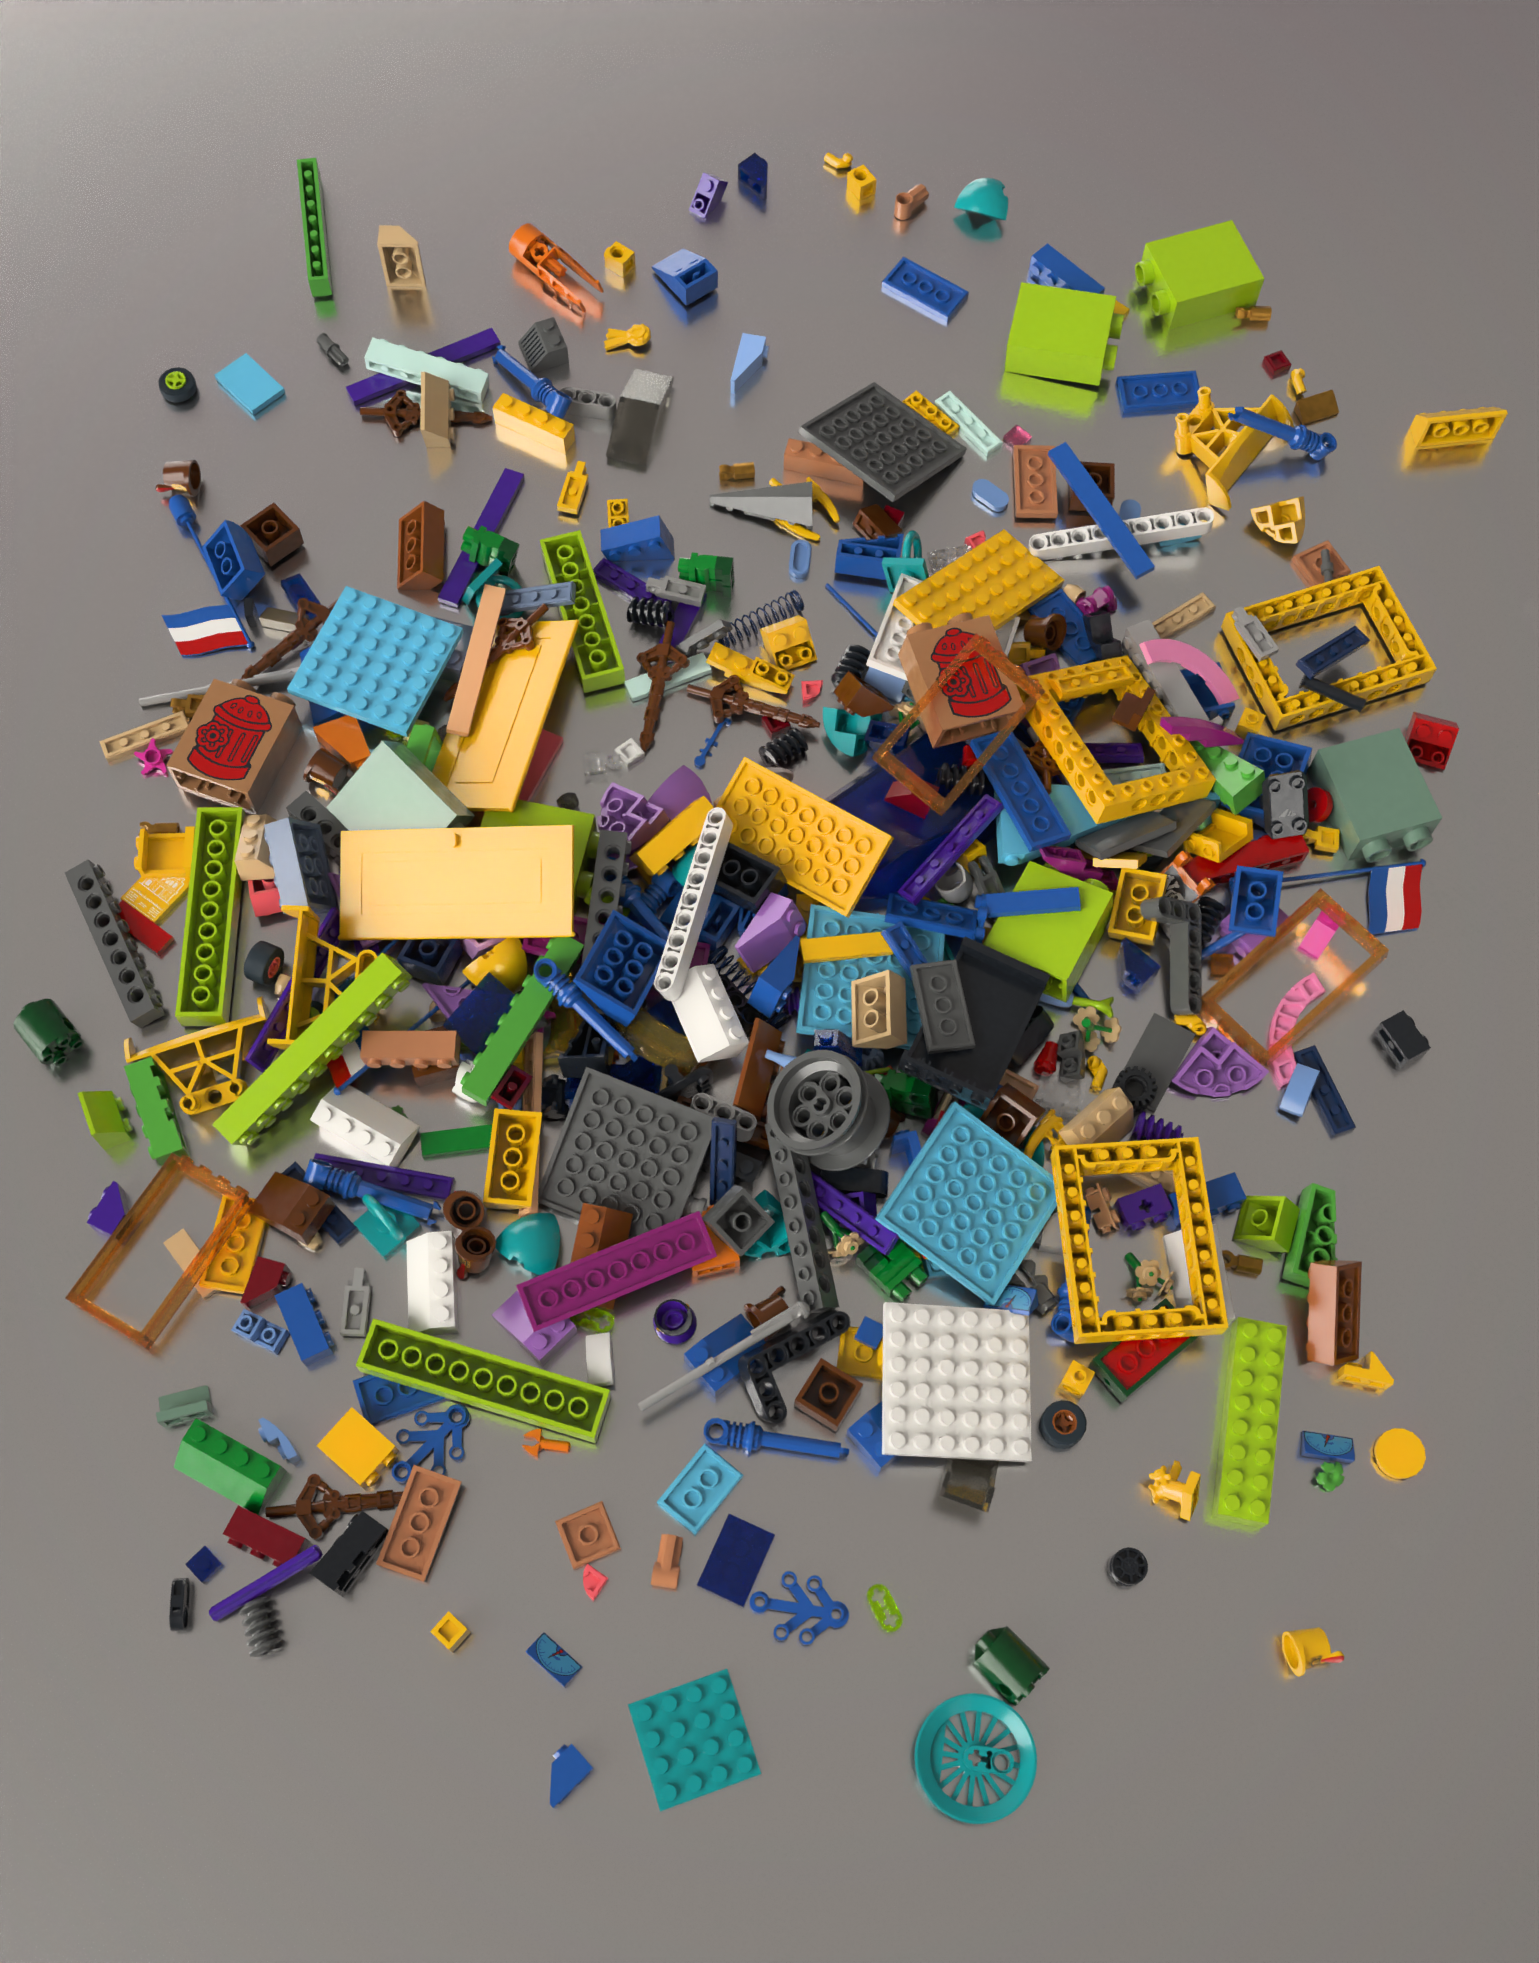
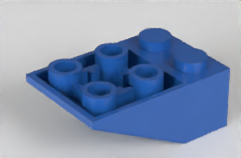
[652,248,718,306]
[659,886,740,951]

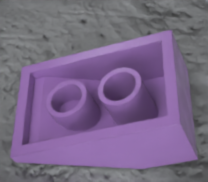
[735,892,808,973]
[492,1290,577,1367]

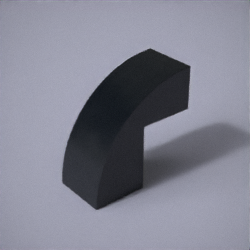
[1083,610,1123,661]

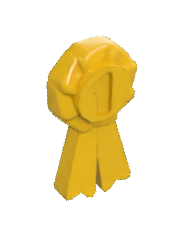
[604,324,651,351]

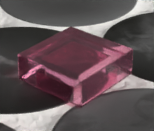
[1003,425,1032,448]

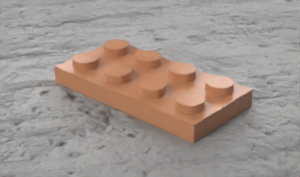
[1013,445,1058,518]
[376,1465,462,1582]

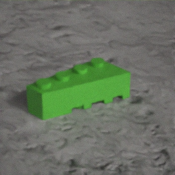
[1190,740,1265,816]
[124,1057,189,1166]
[1282,1183,1338,1288]

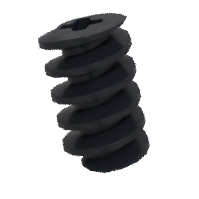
[627,596,674,628]
[831,645,870,687]
[759,728,808,768]
[935,762,985,796]
[1197,896,1225,946]

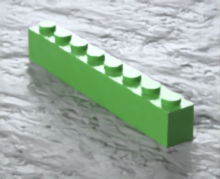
[297,158,332,297]
[460,937,584,1107]

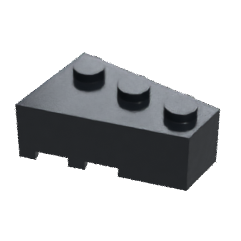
[558,1014,620,1078]
[310,1511,389,1597]

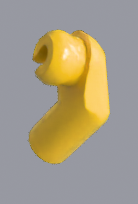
[824,152,853,169]
[1087,1055,1108,1091]

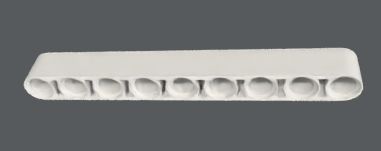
[1029,507,1214,561]
[654,807,733,1001]

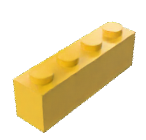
[493,393,575,454]

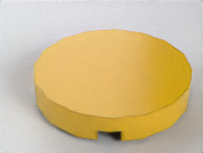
[1374,1428,1426,1479]

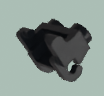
[541,1074,570,1119]

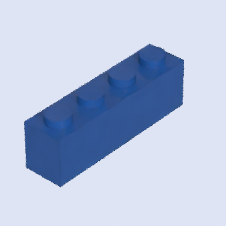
[1029,243,1105,294]

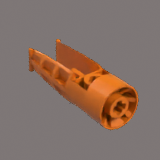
[509,223,604,313]

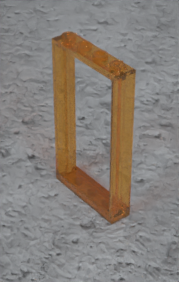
[872,633,1045,816]
[1201,888,1389,1067]
[65,1153,254,1351]

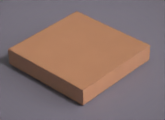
[1292,540,1351,587]
[555,1501,621,1570]

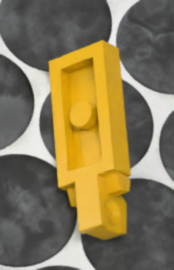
[557,461,589,515]

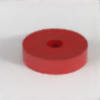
[1307,787,1333,823]

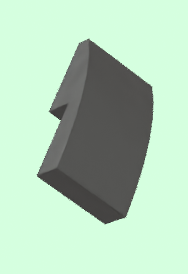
[1057,1030,1085,1083]

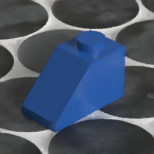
[550,1744,594,1809]

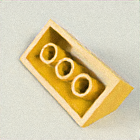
[1410,407,1508,447]
[629,795,714,876]
[483,1108,542,1210]

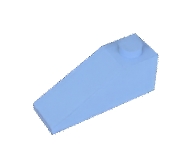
[730,333,769,394]

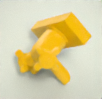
[1148,1460,1201,1521]

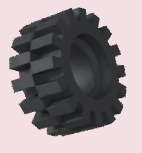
[1113,1066,1158,1112]

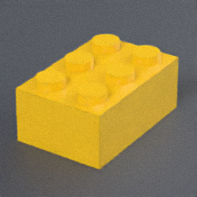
[1108,868,1168,946]

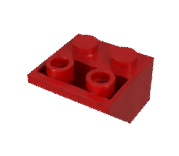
[1405,712,1459,770]

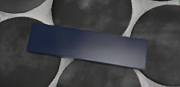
[1296,626,1370,680]
[1294,1045,1356,1137]
[709,1117,737,1205]
[281,1161,358,1246]

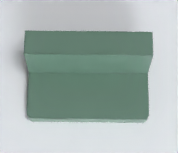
[156,1385,213,1427]

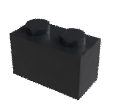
[1375,1010,1431,1068]

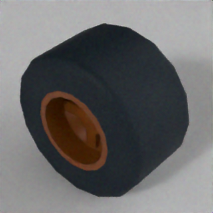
[1039,1400,1087,1449]

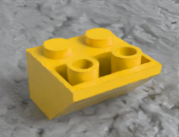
[760,615,817,671]

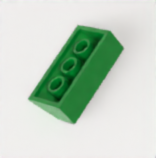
[174,1418,287,1516]

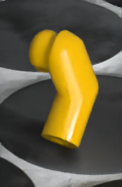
[1291,368,1307,395]
[1174,1015,1207,1036]

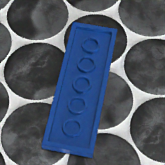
[970,728,1072,852]

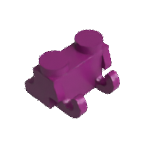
[1076,586,1117,614]

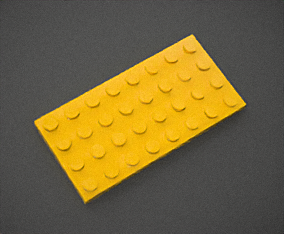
[893,529,1065,631]
[700,757,894,918]

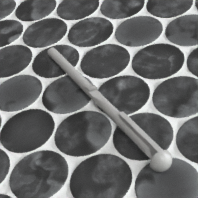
[139,667,299,707]
[637,1301,810,1412]

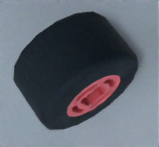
[244,941,284,986]

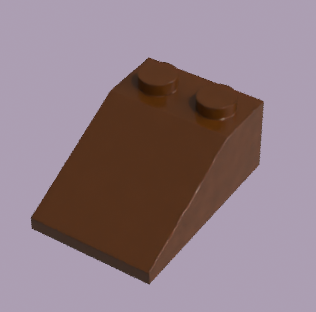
[248,1171,335,1246]

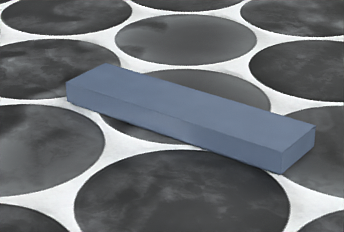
[500,581,576,614]

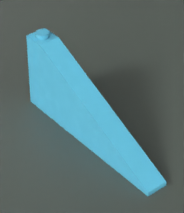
[994,784,1158,866]

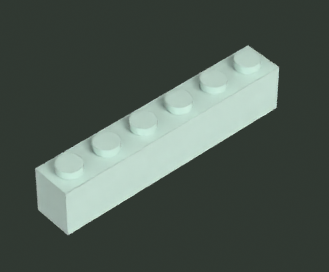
[364,337,489,404]

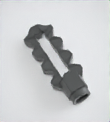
[1007,1259,1058,1315]

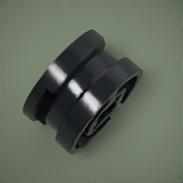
[1109,1547,1148,1587]

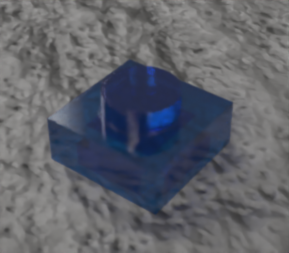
[185,1546,223,1584]

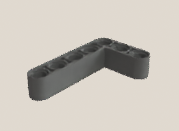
[1140,896,1202,1015]

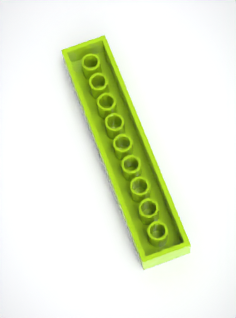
[175,807,246,1026]
[212,953,412,1146]
[356,1318,611,1443]

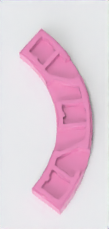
[1139,639,1240,705]
[1268,972,1326,1088]

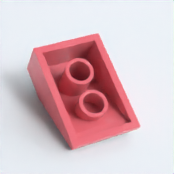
[248,879,283,917]

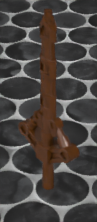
[360,389,493,437]
[240,598,339,680]
[442,603,549,702]
[636,621,690,753]
[687,675,820,728]
[1023,738,1063,794]
[265,1474,404,1540]

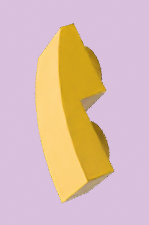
[607,499,629,528]

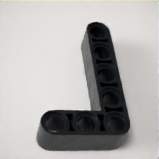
[738,1310,851,1424]

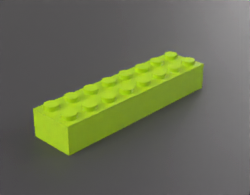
[540,530,625,693]
[1211,1317,1287,1528]

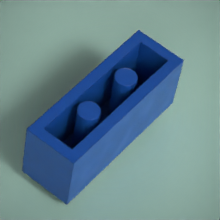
[1168,1172,1246,1227]
[274,1283,335,1366]

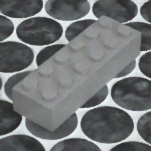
[1121,619,1210,742]

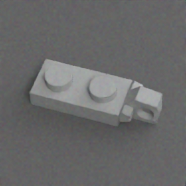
[646,576,706,607]
[1232,606,1279,662]
[340,1268,371,1337]

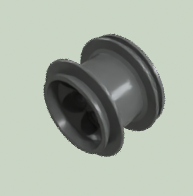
[767,1050,891,1171]

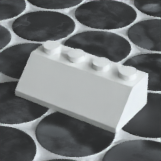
[666,964,749,1063]
[310,1085,421,1167]
[1163,1224,1235,1325]
[406,1231,458,1335]

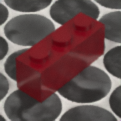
[223,1506,310,1567]

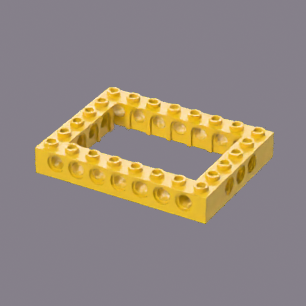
[1221,566,1437,731]
[1016,655,1216,824]
[1050,1137,1228,1344]

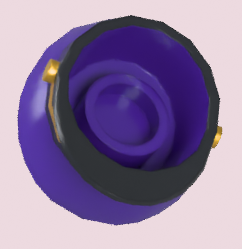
[653,1299,697,1344]

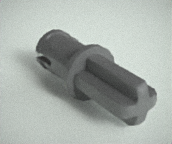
[317,333,349,366]

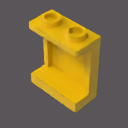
[1183,808,1253,863]
[134,826,195,878]
[316,1407,399,1489]

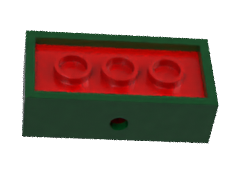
[1089,1298,1199,1403]

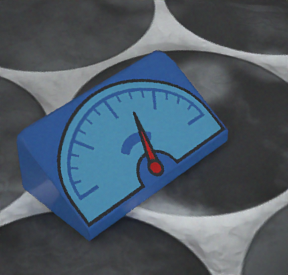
[983,1285,1038,1316]
[1301,1431,1355,1464]
[525,1632,582,1688]

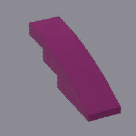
[1160,717,1244,747]
[1039,845,1118,891]

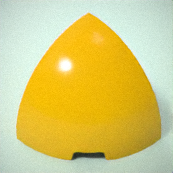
[1251,496,1305,543]
[462,938,527,995]

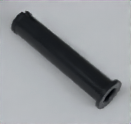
[1299,674,1366,712]

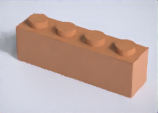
[784,438,864,486]
[360,1031,461,1068]

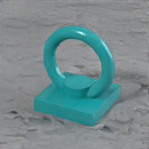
[882,530,929,592]
[462,558,524,619]
[353,1194,422,1259]

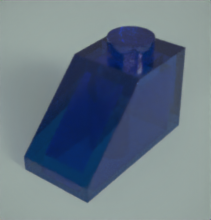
[738,153,768,200]
[864,720,911,753]
[1119,937,1161,993]
[814,1029,862,1066]

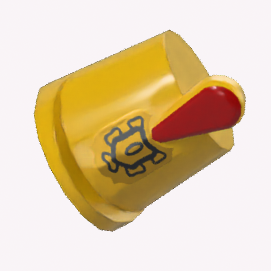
[1282,1627,1344,1677]

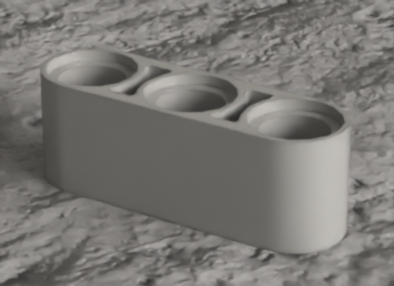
[559,386,617,421]
[690,1093,757,1142]

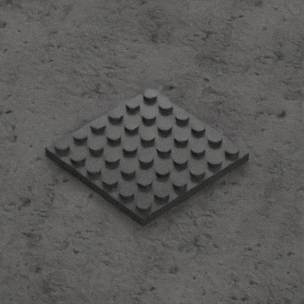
[798,382,967,502]
[538,1067,714,1239]

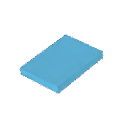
[214,353,285,415]
[656,1443,744,1536]

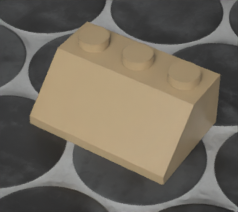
[377,225,426,287]
[420,372,455,447]
[234,814,278,881]
[851,970,907,1049]
[1058,1087,1134,1145]

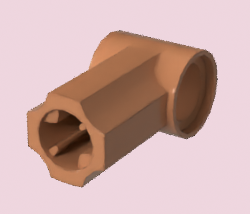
[894,184,929,220]
[651,1534,683,1589]

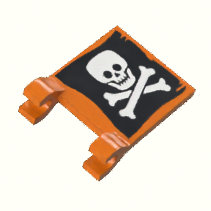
[1160,851,1216,903]

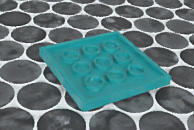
[628,1669,761,1812]

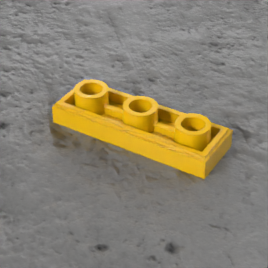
[902,390,959,437]

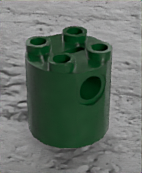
[13,999,84,1066]
[972,1626,1050,1706]

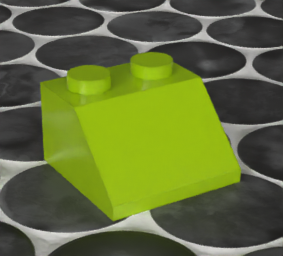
[77,1091,133,1150]
[1233,1195,1300,1253]

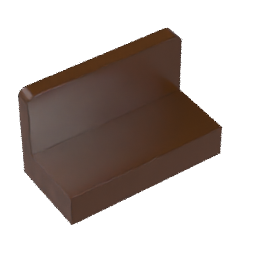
[852,504,902,540]
[1111,687,1156,732]

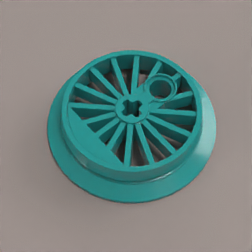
[915,1693,1037,1824]

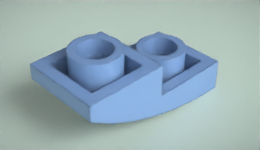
[1280,1063,1320,1117]
[231,1309,290,1355]
[258,1418,302,1464]

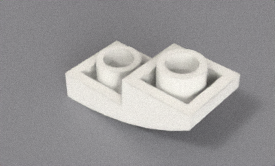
[586,1332,614,1387]

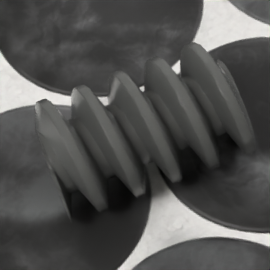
[239,1597,283,1657]

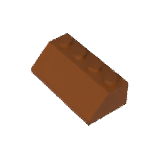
[397,501,445,591]
[733,1018,786,1121]
[570,1203,633,1310]
[1306,1260,1362,1366]

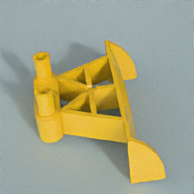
[1174,387,1294,511]
[267,905,380,1050]
[124,996,269,1115]

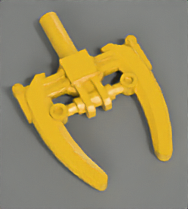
[769,477,840,541]
[1024,1109,1067,1159]

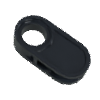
[169,1578,190,1631]

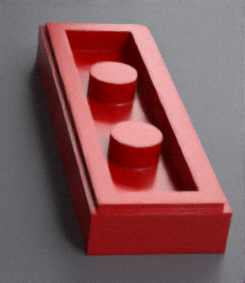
[118,900,175,956]

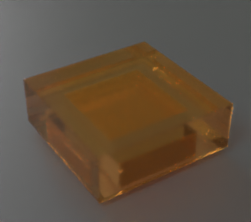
[1209,953,1234,978]

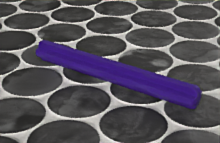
[209,1545,323,1621]

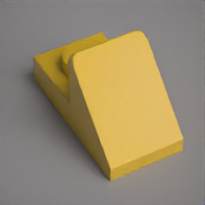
[1337,1351,1394,1390]

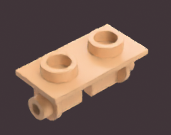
[1084,1183,1121,1235]

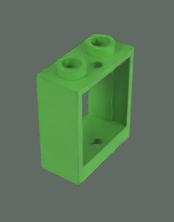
[407,724,443,772]

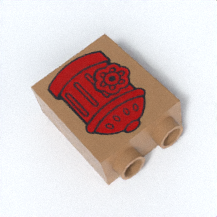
[898,613,1025,748]
[166,679,302,814]

